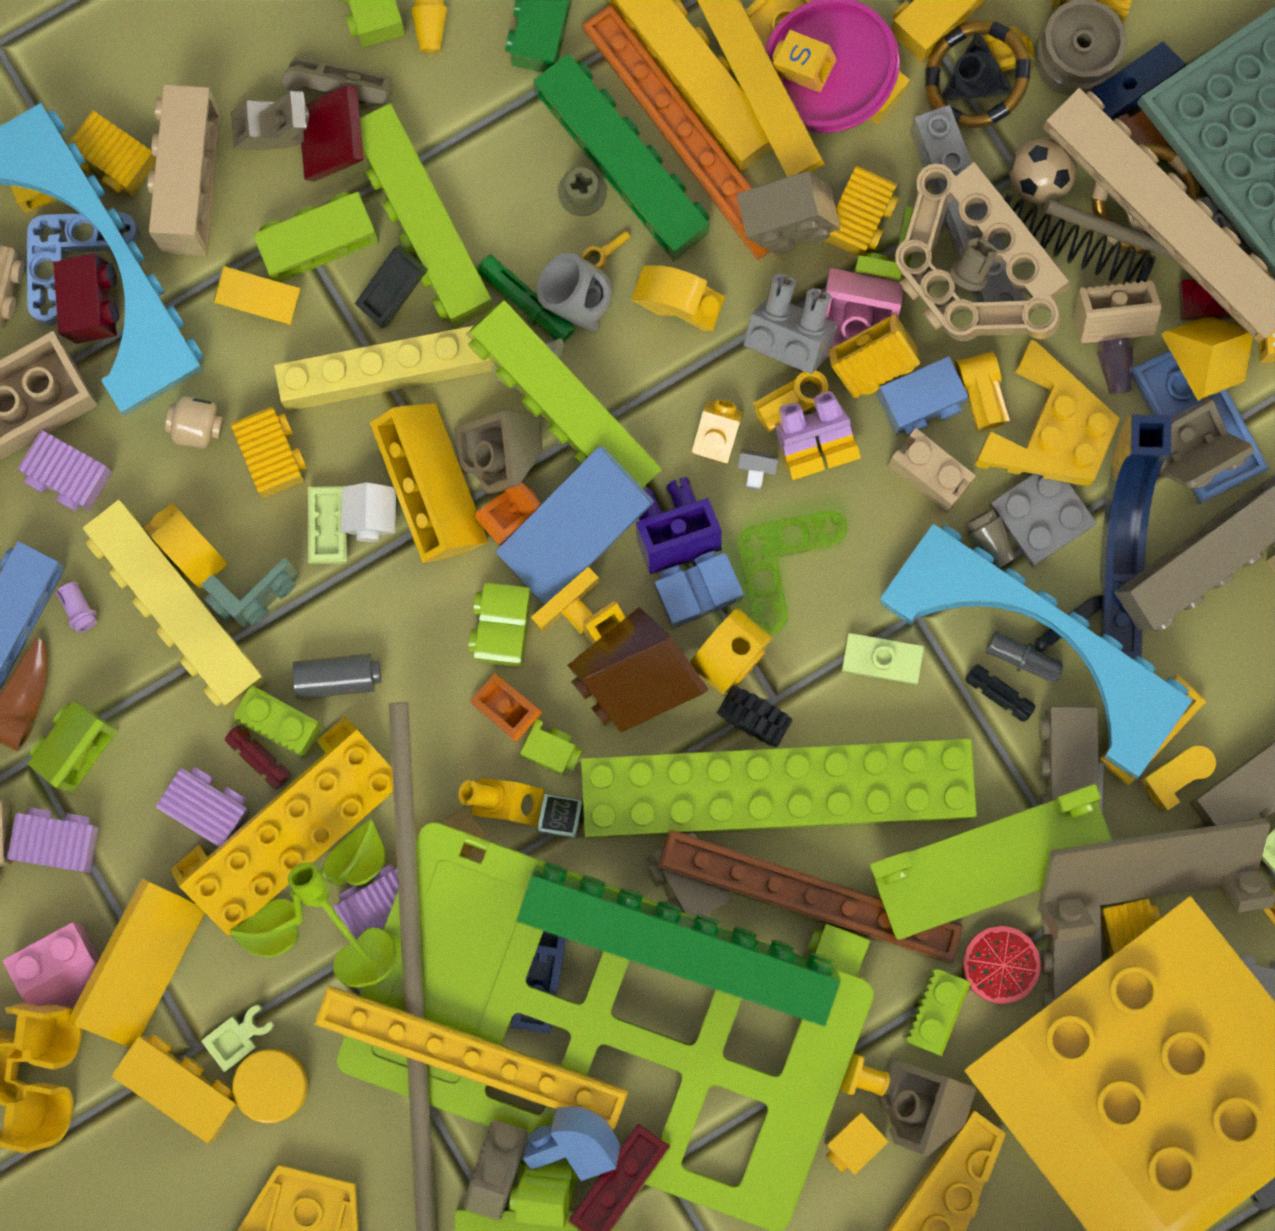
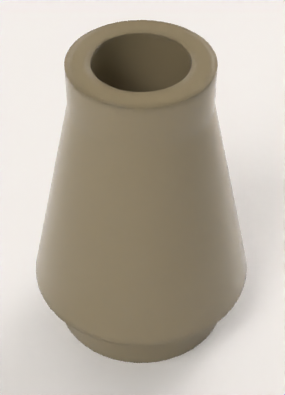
[966,509,1016,568]

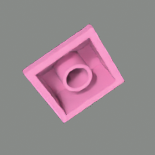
[825,268,903,358]
[2,922,100,1008]

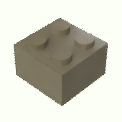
[737,171,841,254]

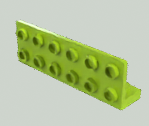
[870,784,1113,940]

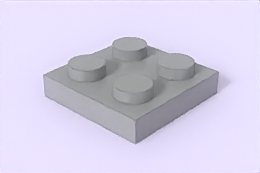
[989,474,1097,567]

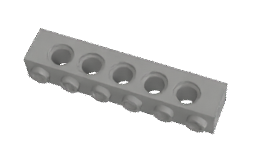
[910,105,1025,336]

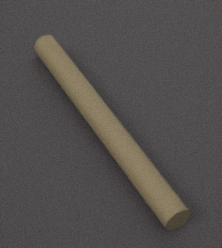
[1043,198,1176,261]

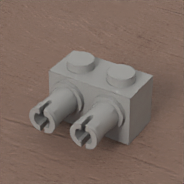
[744,274,838,374]

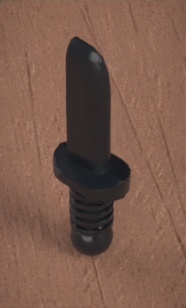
[1034,595,1102,651]

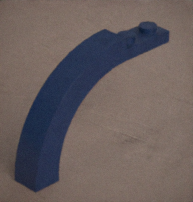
[1100,414,1172,659]

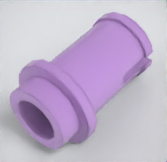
[55,581,98,633]

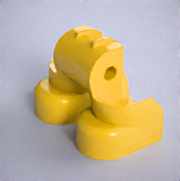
[0,1002,83,1154]

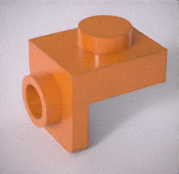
[474,482,541,545]

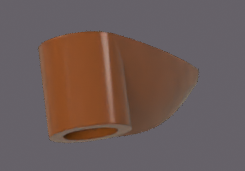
[0,637,47,751]

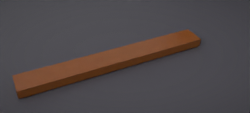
[657,830,963,964]

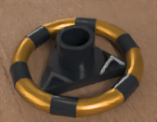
[925,20,1030,128]

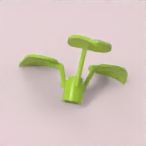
[230,819,396,987]

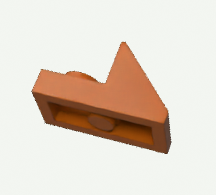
[469,673,543,742]

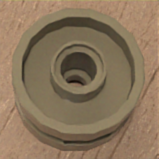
[1034,0,1127,96]

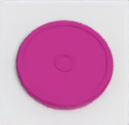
[765,0,900,133]

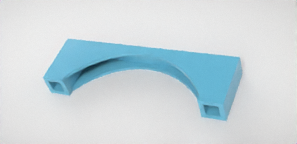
[0,103,204,416]
[880,524,1193,780]

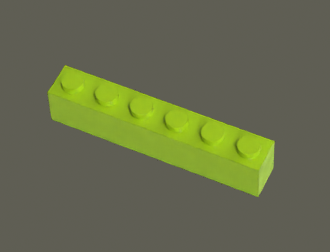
[360,103,493,328]
[466,300,662,488]

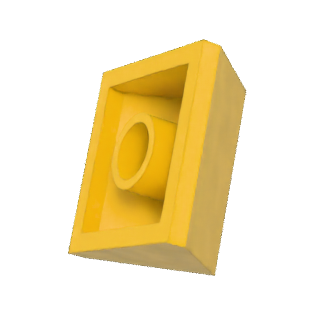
[1161,317,1253,401]

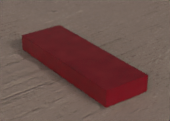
[568,1123,670,1231]

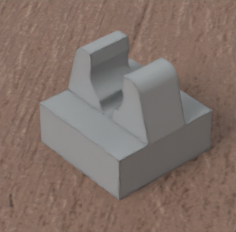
[738,449,778,491]

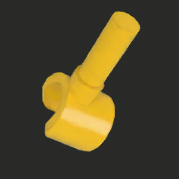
[582,230,631,270]

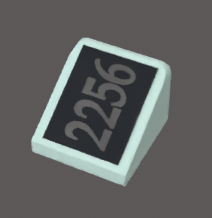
[537,794,582,839]

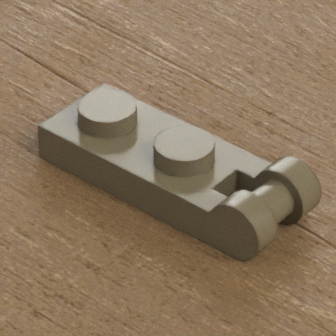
[282,56,393,106]

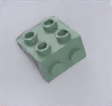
[201,558,298,629]

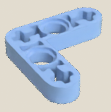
[27,212,140,325]

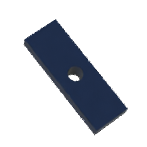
[1090,42,1186,121]

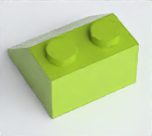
[28,701,118,794]

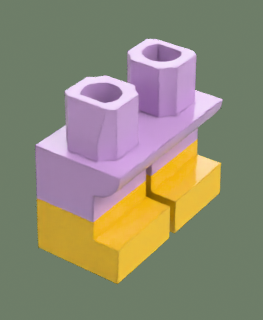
[775,391,861,481]

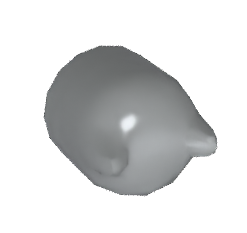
[537,252,613,332]

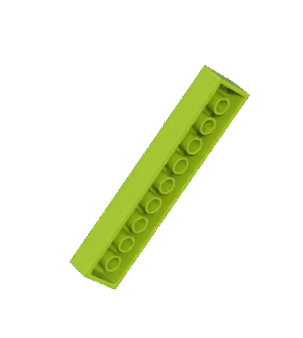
[581,739,977,840]

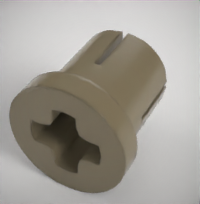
[950,239,997,291]

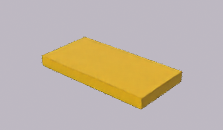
[67,878,205,1048]

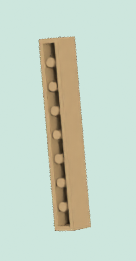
[1043,88,1275,343]

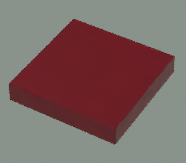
[301,86,364,182]

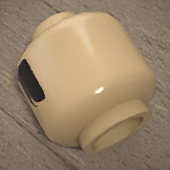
[165,396,224,449]

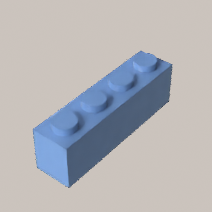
[0,541,66,690]

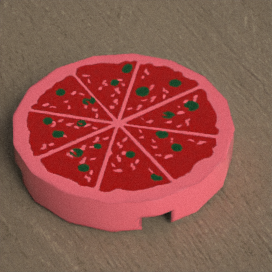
[962,926,1041,1004]

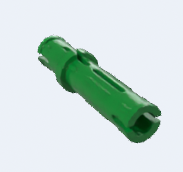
[477,254,576,345]

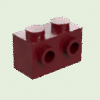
[53,253,119,344]

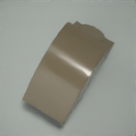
[231,91,309,150]

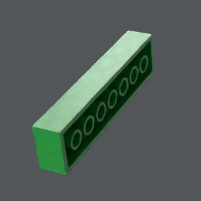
[516,862,841,1027]

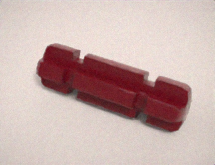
[224,725,291,789]

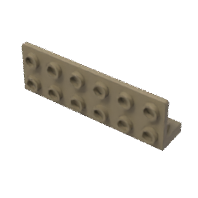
[1038,818,1275,942]

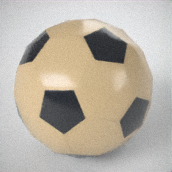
[1009,137,1077,205]

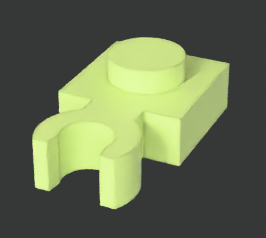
[201,1005,275,1072]

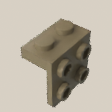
[1159,397,1255,489]

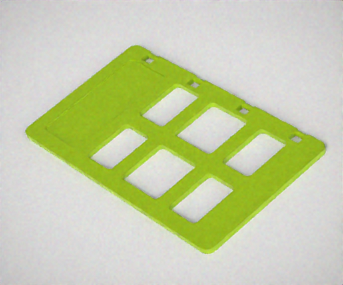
[337,822,874,1231]

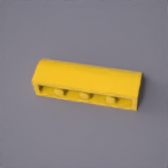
[370,403,489,563]

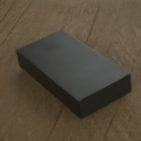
[355,245,428,328]

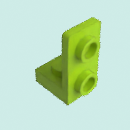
[854,205,914,281]

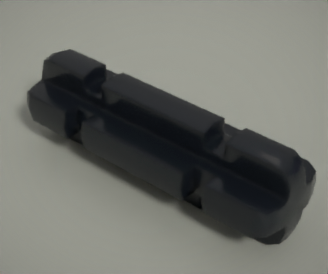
[965,664,1036,722]

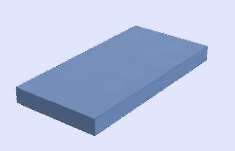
[1129,350,1269,504]
[495,446,655,605]

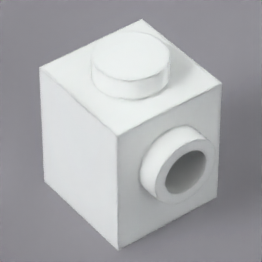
[341,482,397,542]

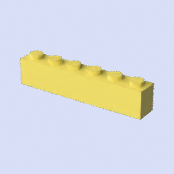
[274,325,498,412]
[83,500,266,710]

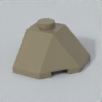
[455,410,543,494]
[878,1057,977,1156]

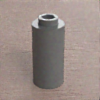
[293,653,381,700]

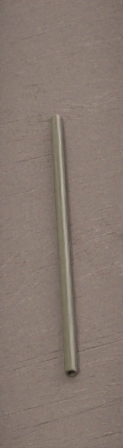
[389,702,436,1231]

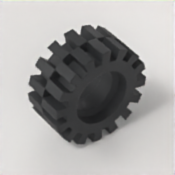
[717,686,793,748]

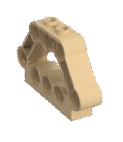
[895,162,1070,342]

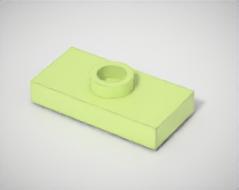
[308,486,348,564]
[841,633,924,685]

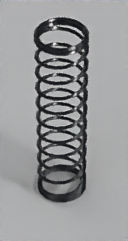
[1004,193,1156,285]

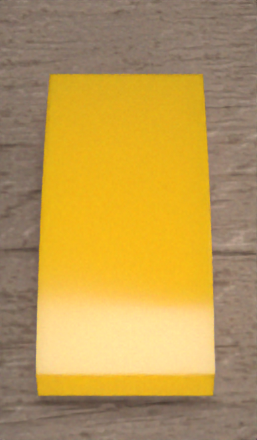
[213,266,301,325]

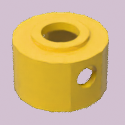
[690,608,773,696]

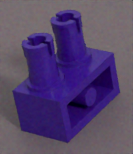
[636,477,722,574]

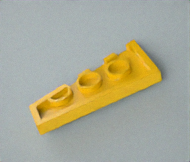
[886,1109,1006,1231]

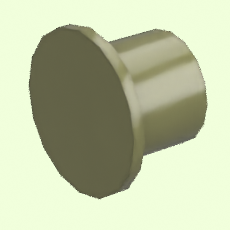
[558,167,606,216]

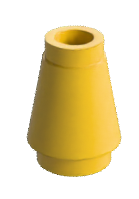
[411,0,448,53]

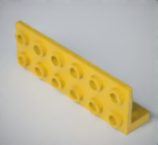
[170,716,393,936]

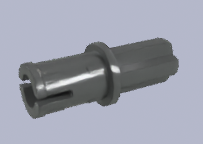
[986,631,1063,683]

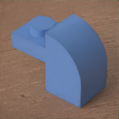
[523,1106,621,1181]

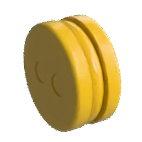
[232,1049,309,1123]

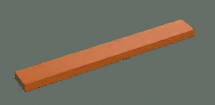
[582,4,772,261]

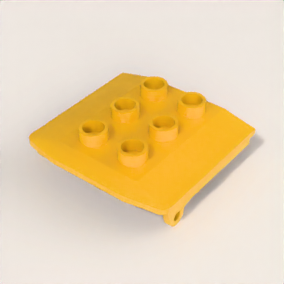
[964,896,1275,1231]

